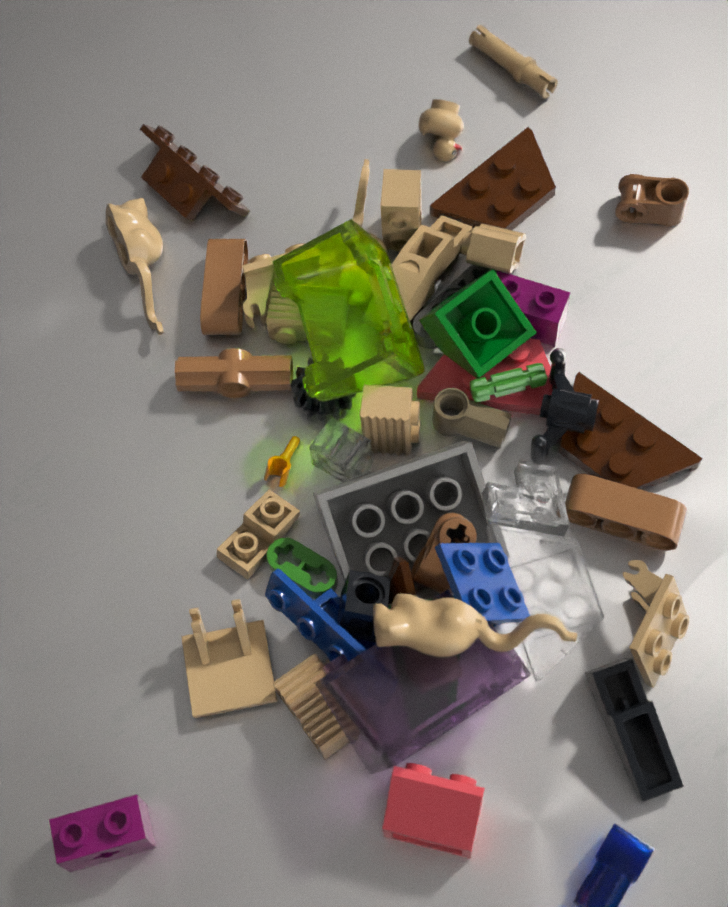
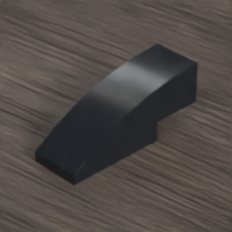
[585,658,684,802]

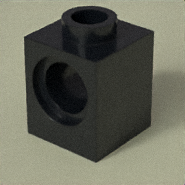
[337,570,391,643]

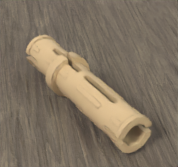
[469,25,558,99]

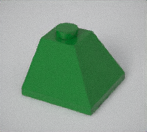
[419,269,537,379]

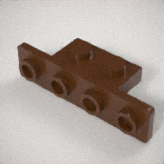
[139,124,250,221]

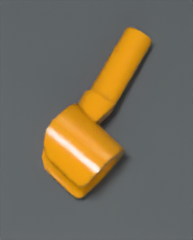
[264,436,300,487]

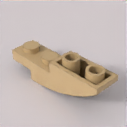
[363,215,473,338]

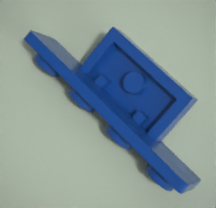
[265,568,398,707]

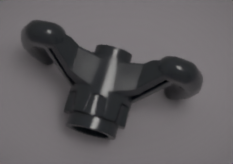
[530,348,599,466]

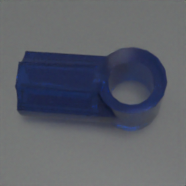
[573,823,655,907]

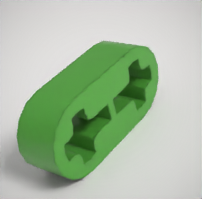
[267,538,338,599]

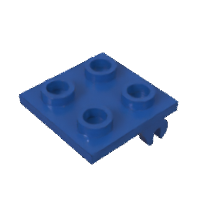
[435,543,530,627]

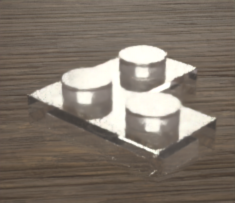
[482,460,570,537]

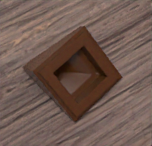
[388,557,416,604]

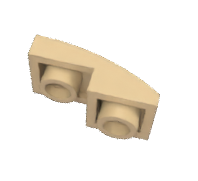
[217,489,300,580]

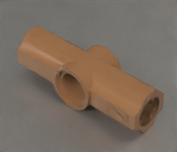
[175,348,294,398]

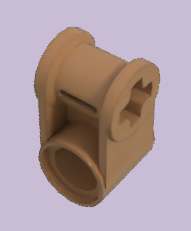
[615,174,689,226]
[411,512,477,596]

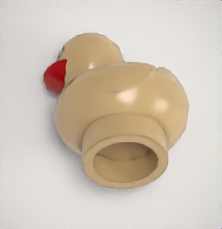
[418,99,464,161]

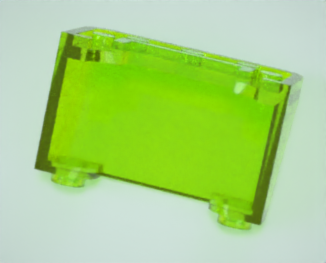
[273,219,425,402]

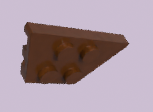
[429,127,556,230]
[559,372,703,489]

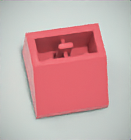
[382,763,484,859]

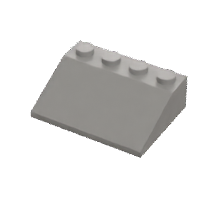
[313,441,510,591]

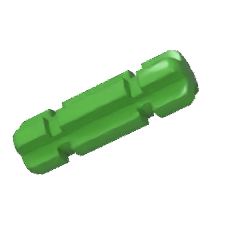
[470,363,547,402]

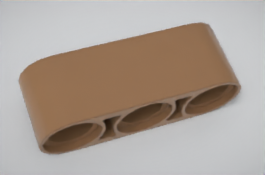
[200,239,248,335]
[561,474,687,551]

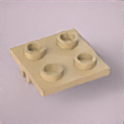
[242,243,318,329]
[623,560,689,688]
[181,599,278,719]

